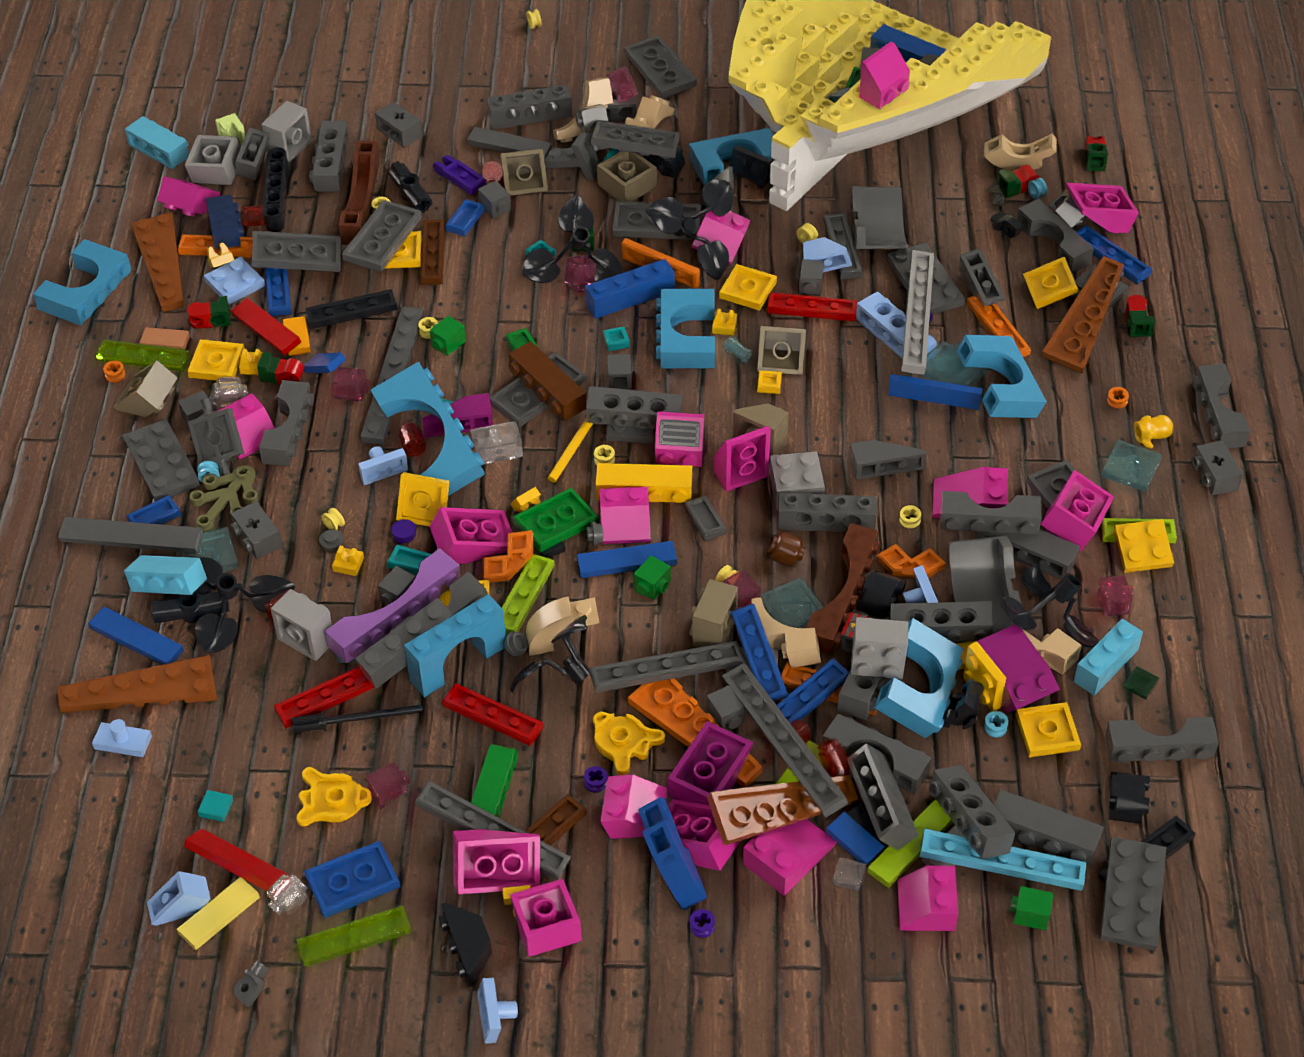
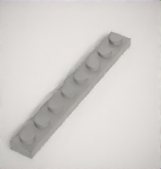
[901,250,934,375]

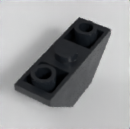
[438,902,492,987]

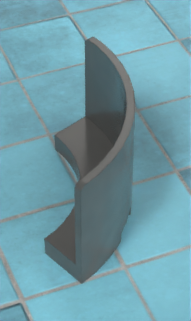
[850,186,909,249]
[949,536,1022,642]

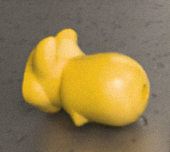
[1134,415,1173,449]

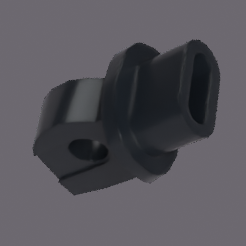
[990,211,1023,238]

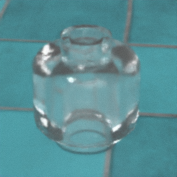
[212,377,247,407]
[267,874,308,915]

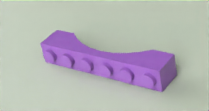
[325,549,461,664]

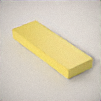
[177,877,260,950]

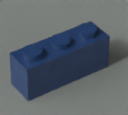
[206,195,244,249]

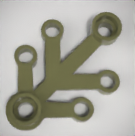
[190,465,258,536]

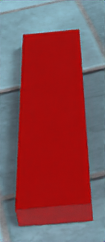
[767,292,858,321]
[231,298,301,356]
[274,667,375,729]
[442,683,544,746]
[184,829,289,893]

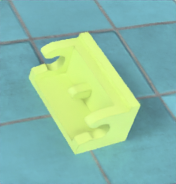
[215,113,245,147]

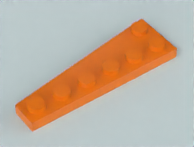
[628,678,763,788]

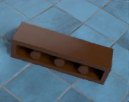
[508,341,587,421]

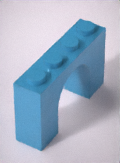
[689,128,776,185]
[33,239,131,325]
[656,289,715,368]
[957,335,1047,418]
[404,594,506,697]
[874,618,963,739]

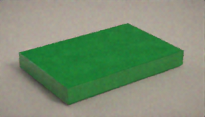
[512,487,600,553]

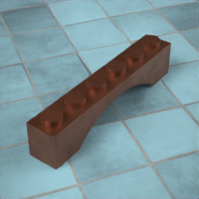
[338,140,380,245]
[806,523,881,655]

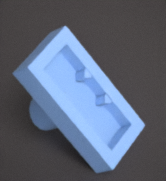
[358,446,408,485]
[902,565,938,603]
[92,719,152,757]
[477,978,518,1043]

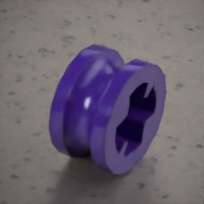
[584,766,607,792]
[690,909,715,938]

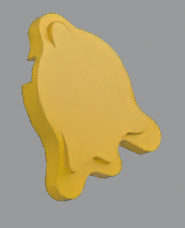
[593,712,665,775]
[296,767,372,827]

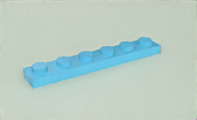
[920,829,1086,891]

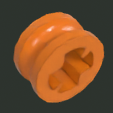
[103,360,126,383]
[1107,387,1129,409]

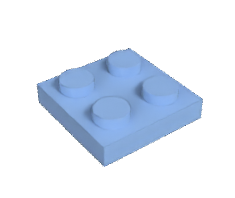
[204,257,265,305]

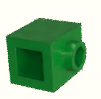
[430,315,466,356]
[634,555,671,600]
[1010,886,1054,931]

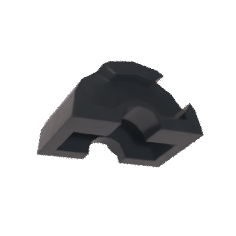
[642,146,685,179]
[857,570,906,619]
[943,679,984,729]
[1109,772,1150,824]

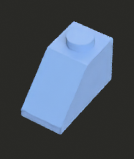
[803,237,852,272]
[147,871,211,926]

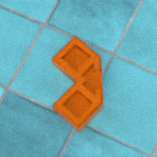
[483,530,534,583]
[876,544,946,578]

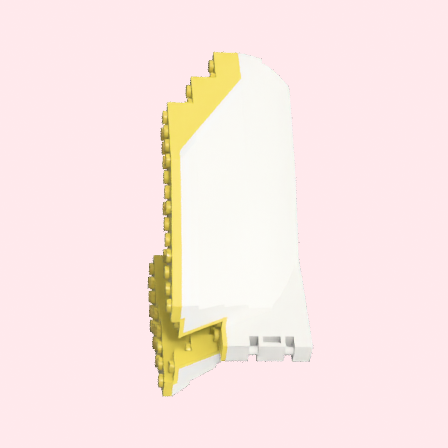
[729,0,1051,211]

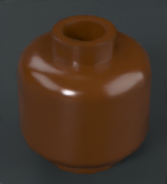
[768,531,806,566]

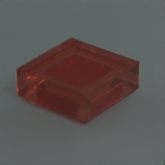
[242,206,265,227]

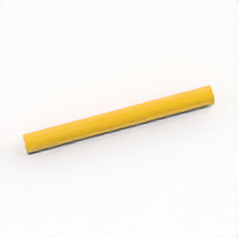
[548,419,593,483]

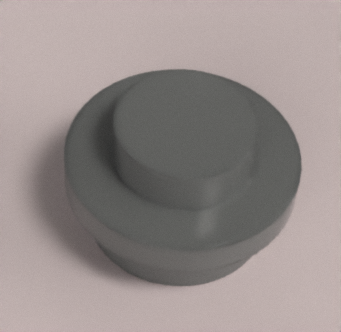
[586,522,603,546]
[319,529,344,552]
[504,631,528,657]

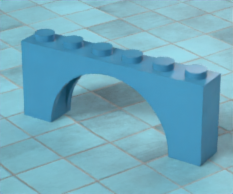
[371,362,485,496]

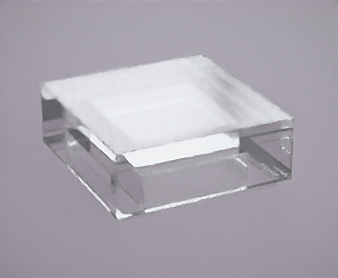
[833,857,866,891]

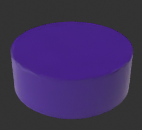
[392,519,416,543]

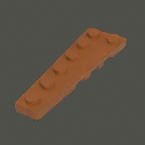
[131,212,184,312]
[1042,256,1124,374]
[57,655,218,713]
[707,775,858,845]

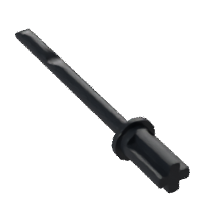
[292,705,423,732]

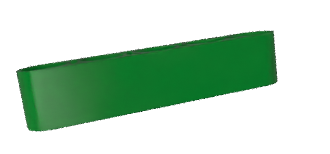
[471,744,518,818]

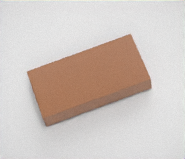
[139,327,190,352]

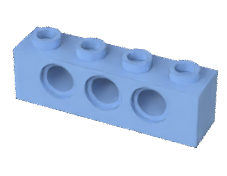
[856,291,937,363]

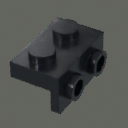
[729,146,773,186]

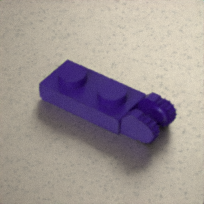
[432,155,486,195]

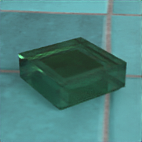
[1123,666,1159,700]

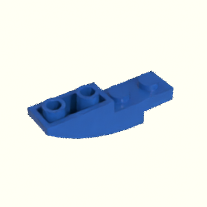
[638,797,708,910]

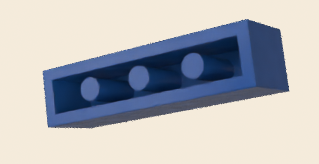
[870,24,947,63]
[585,259,675,319]

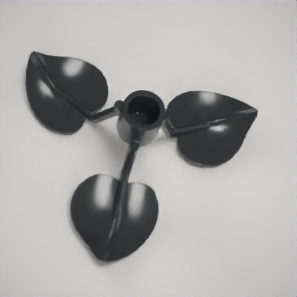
[645,179,734,280]
[522,195,624,283]
[184,554,295,653]
[1001,564,1100,648]
[510,614,589,693]

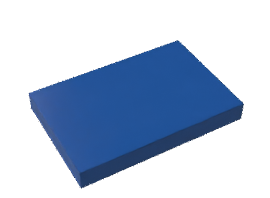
[304,840,401,919]

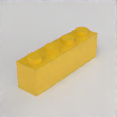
[596,463,692,503]

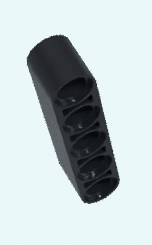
[263,147,289,232]

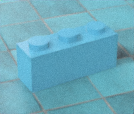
[125,116,189,169]
[124,555,207,595]
[1074,619,1143,696]

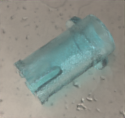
[723,337,753,363]

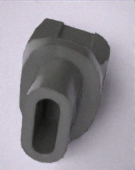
[234,960,270,1007]

